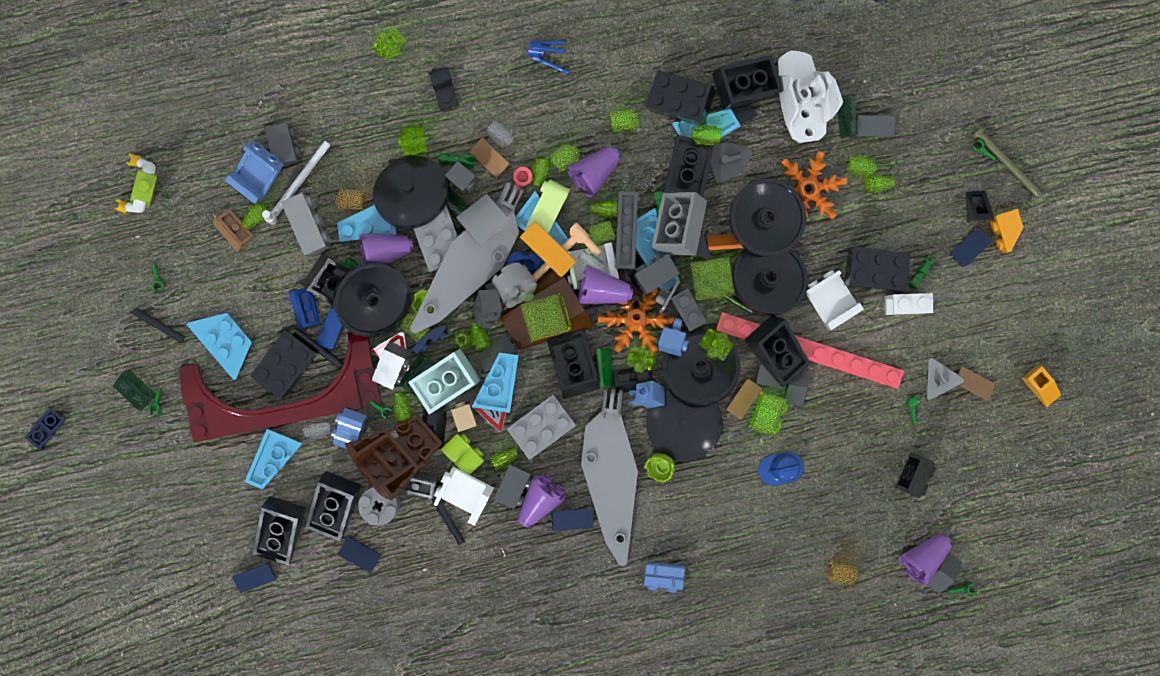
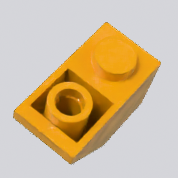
[990,209,1024,254]
[1021,366,1061,407]

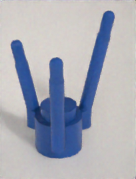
[528,40,570,74]

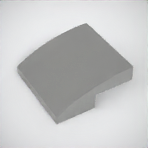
[456,194,511,246]

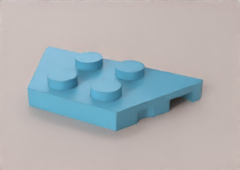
[186,313,253,380]

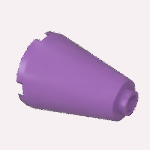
[567,146,620,197]
[359,233,413,264]
[578,265,633,304]
[898,534,952,586]

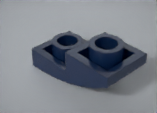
[412,325,448,354]
[25,408,66,450]
[551,509,594,531]

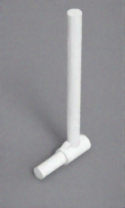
[262,141,330,225]

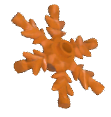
[781,151,848,220]
[598,289,674,354]

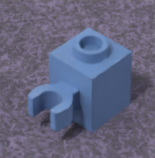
[658,318,689,357]
[629,381,665,409]

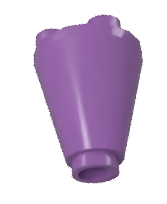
[517,473,566,528]

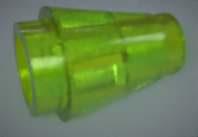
[531,158,551,187]
[865,175,895,194]
[590,200,617,219]
[241,202,268,230]
[469,322,491,351]
[453,330,473,349]
[392,392,413,422]
[489,447,519,471]

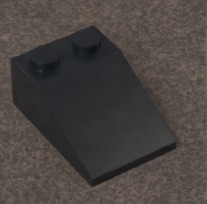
[663,135,714,197]
[302,253,349,306]
[745,315,810,387]
[547,329,600,399]
[895,453,936,498]
[305,471,361,542]
[253,496,306,566]

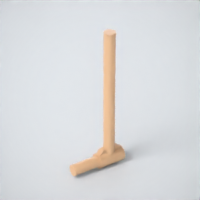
[532,223,602,281]

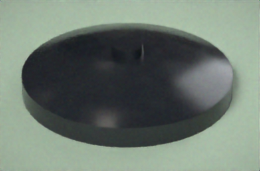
[373,156,449,229]
[729,178,806,256]
[732,248,808,316]
[333,261,411,337]
[663,330,740,405]
[646,388,723,462]

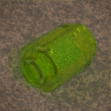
[692,125,721,145]
[847,155,877,177]

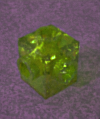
[373,27,407,61]
[398,125,427,156]
[699,328,734,361]
[627,345,656,373]

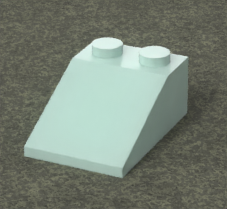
[408,348,481,414]

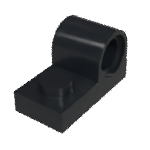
[429,67,459,110]

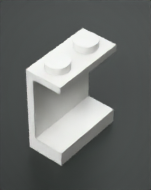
[567,242,619,290]
[805,270,864,330]
[884,293,933,315]
[433,467,494,526]

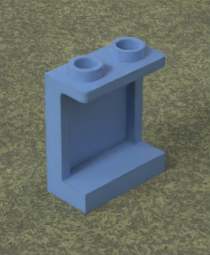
[225,141,284,204]

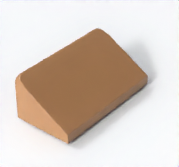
[469,138,510,178]
[213,208,255,252]
[957,366,995,401]
[725,378,762,420]

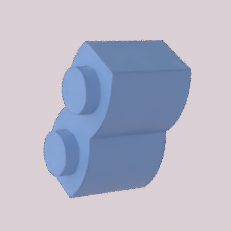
[331,408,367,449]

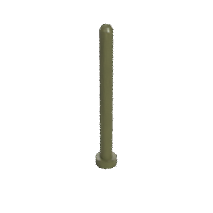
[972,126,1042,198]

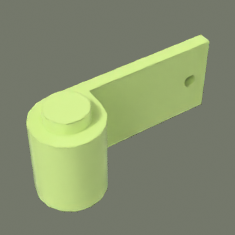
[524,179,571,234]

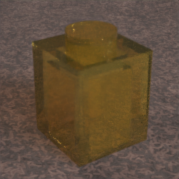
[335,189,364,211]
[828,561,859,586]

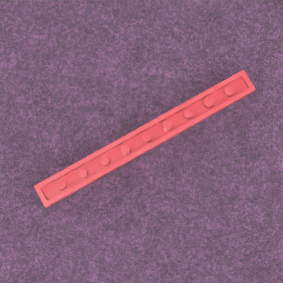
[716,312,904,389]

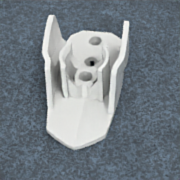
[777,51,843,143]

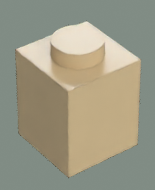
[451,401,478,432]

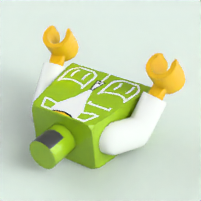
[114,154,158,213]

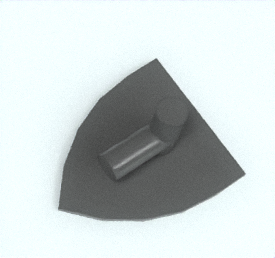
[710,143,753,184]

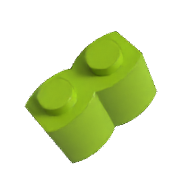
[441,433,485,475]

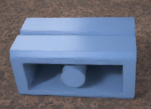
[643,561,685,593]

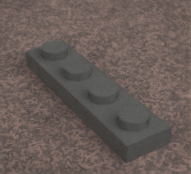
[615,191,638,270]

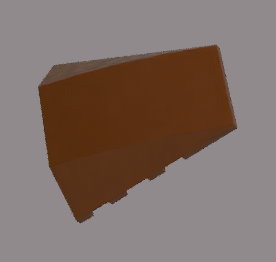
[500,268,595,350]
[345,416,442,501]

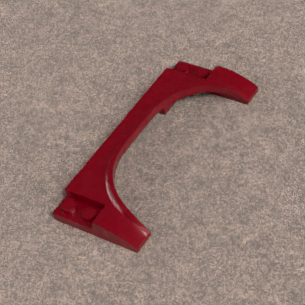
[179,332,382,443]

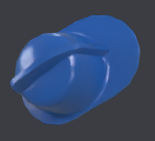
[505,250,545,275]
[758,452,804,485]

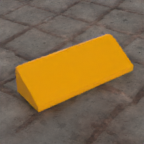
[520,221,577,277]

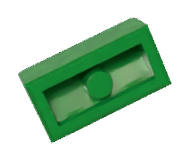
[596,348,614,387]

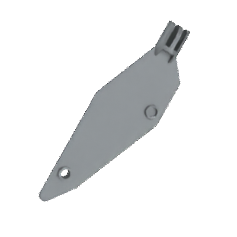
[410,182,524,333]
[581,388,638,566]

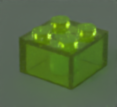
[689,257,735,302]
[520,293,572,342]
[748,391,788,436]

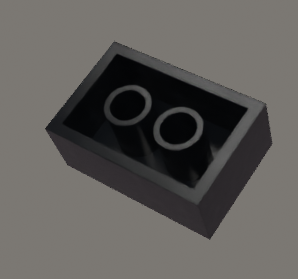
[712,55,783,110]
[645,70,716,127]
[844,246,911,292]
[250,330,319,399]

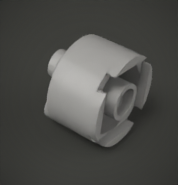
[492,262,537,308]
[359,487,400,526]

